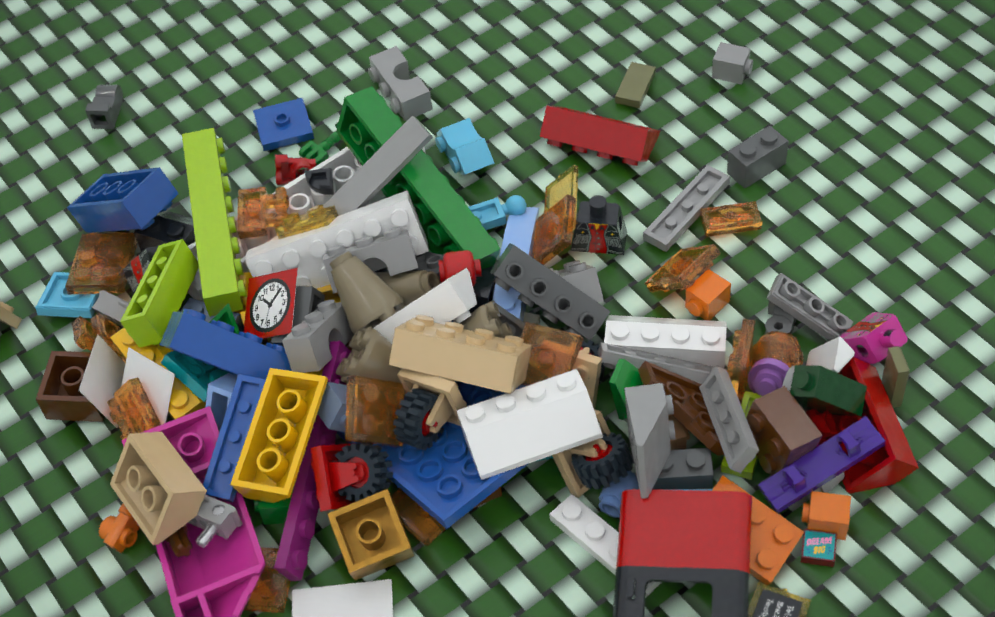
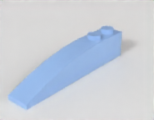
[493,207,539,321]

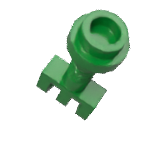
[299,121,341,166]

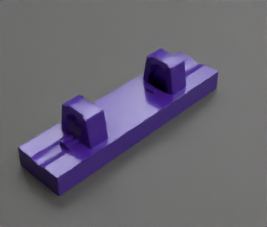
[758,416,885,514]

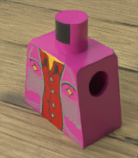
[838,312,908,364]

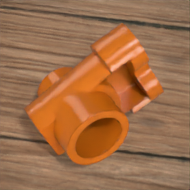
[99,503,140,553]

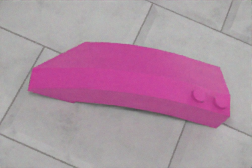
[121,406,266,617]

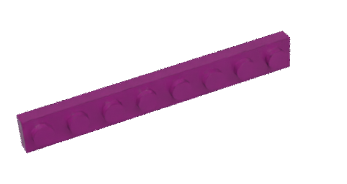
[274,341,351,581]

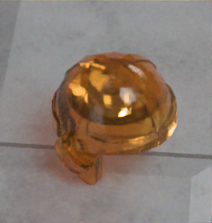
[750,331,804,368]

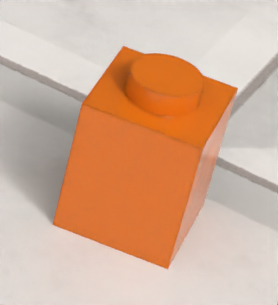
[685,269,731,321]
[801,491,851,540]

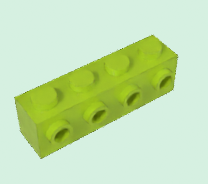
[120,239,199,348]

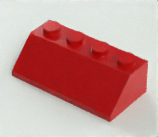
[540,106,660,166]
[828,357,919,493]

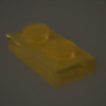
[275,205,339,239]

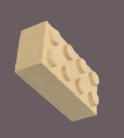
[389,315,532,394]

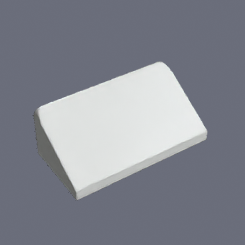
[806,337,855,373]

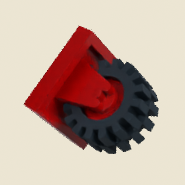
[310,443,393,512]

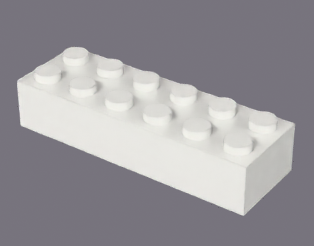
[245,190,429,289]

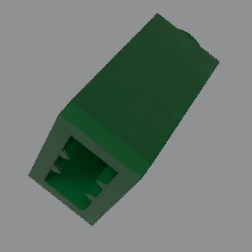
[790,365,867,417]

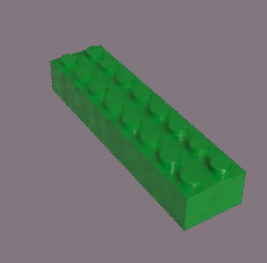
[336,86,501,270]

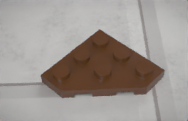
[638,361,725,456]

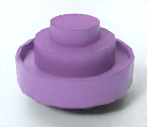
[747,358,790,396]

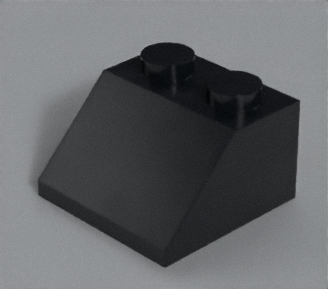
[134,211,195,252]

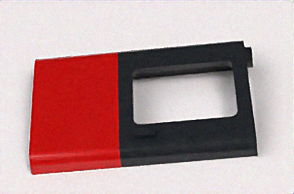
[613,489,752,617]

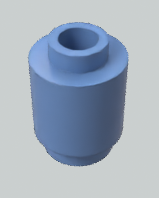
[598,471,639,518]

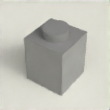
[712,42,753,85]

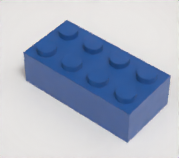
[67,167,179,233]
[160,308,292,379]

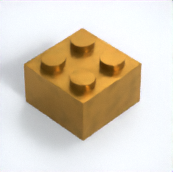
[327,489,415,581]

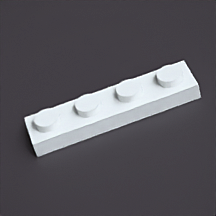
[550,494,662,598]

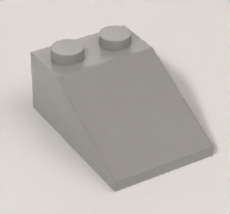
[624,383,676,498]

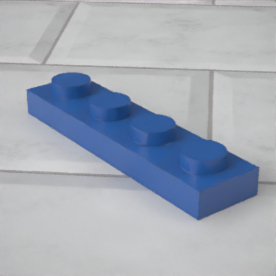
[203,374,266,503]

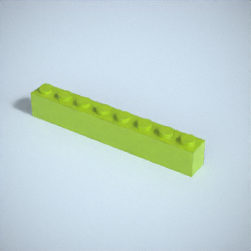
[182,128,247,317]

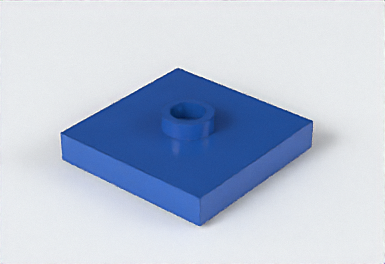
[253,98,314,151]

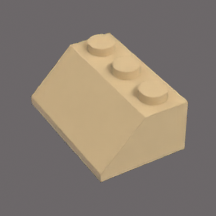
[110,432,207,545]

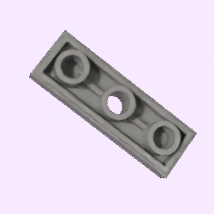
[766,273,853,341]

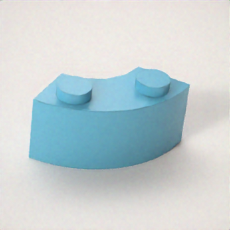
[435,118,494,175]

